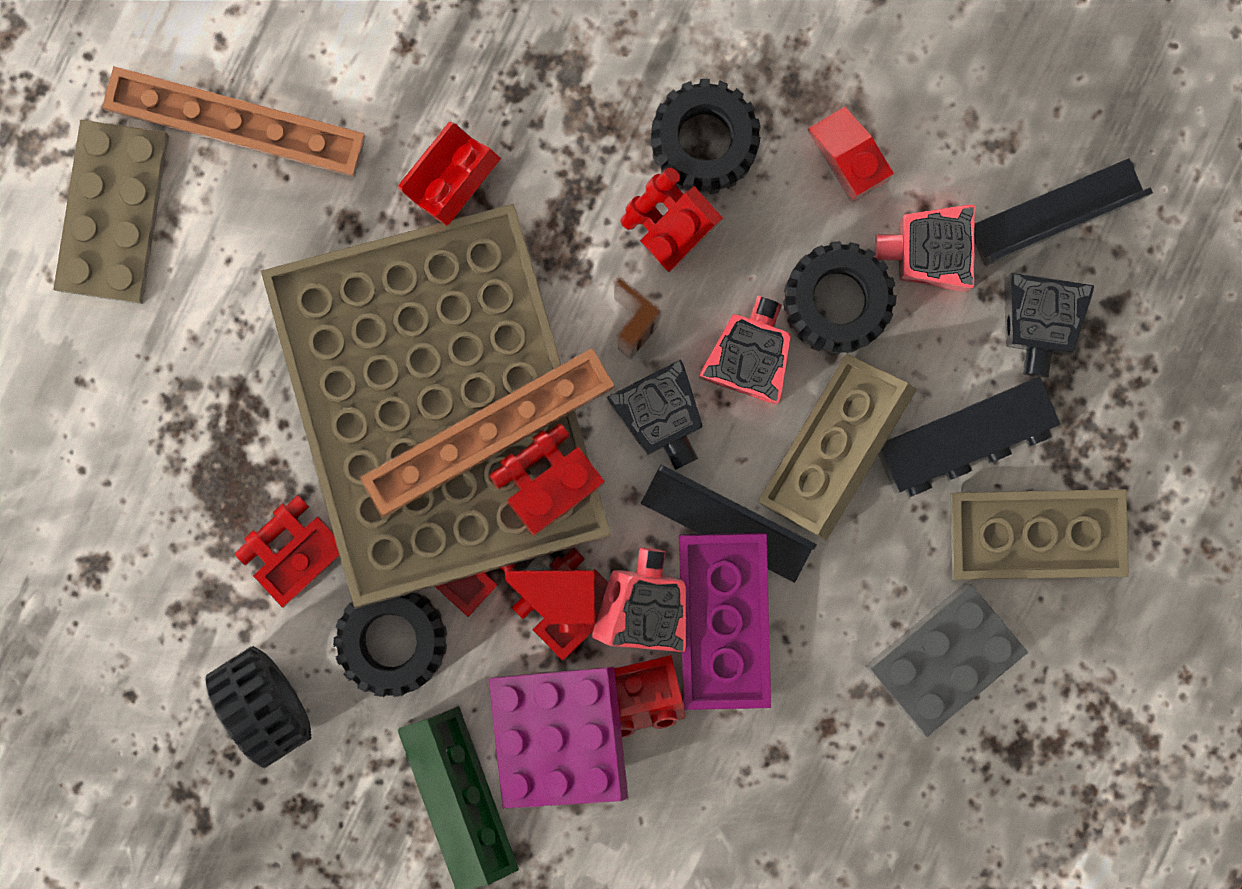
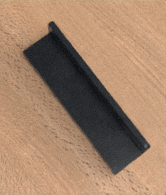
[974,158,1153,266]
[640,464,817,583]

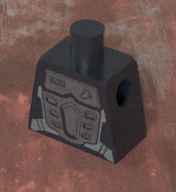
[1004,273,1094,378]
[607,360,703,470]

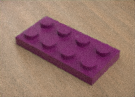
[679,532,771,710]

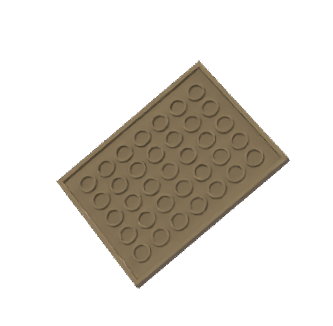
[261,204,611,609]

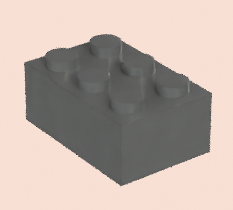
[865,583,1029,737]

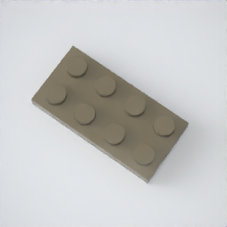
[53,120,169,304]
[758,353,917,541]
[950,489,1129,580]

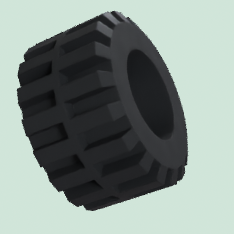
[651,79,761,195]
[783,241,897,355]
[333,592,447,697]
[205,646,312,768]

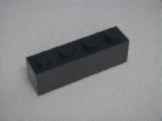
[878,376,1061,498]

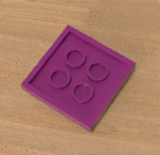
[488,666,629,809]

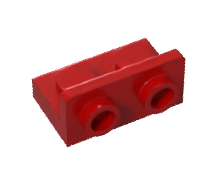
[398,122,502,226]
[614,655,686,738]

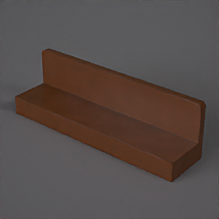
[614,276,661,360]

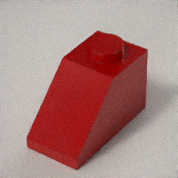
[808,107,894,203]
[505,570,595,633]

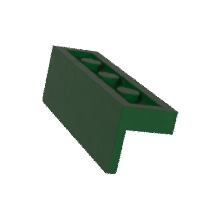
[398,706,519,889]

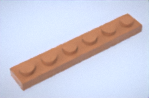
[102,66,366,177]
[360,348,615,518]

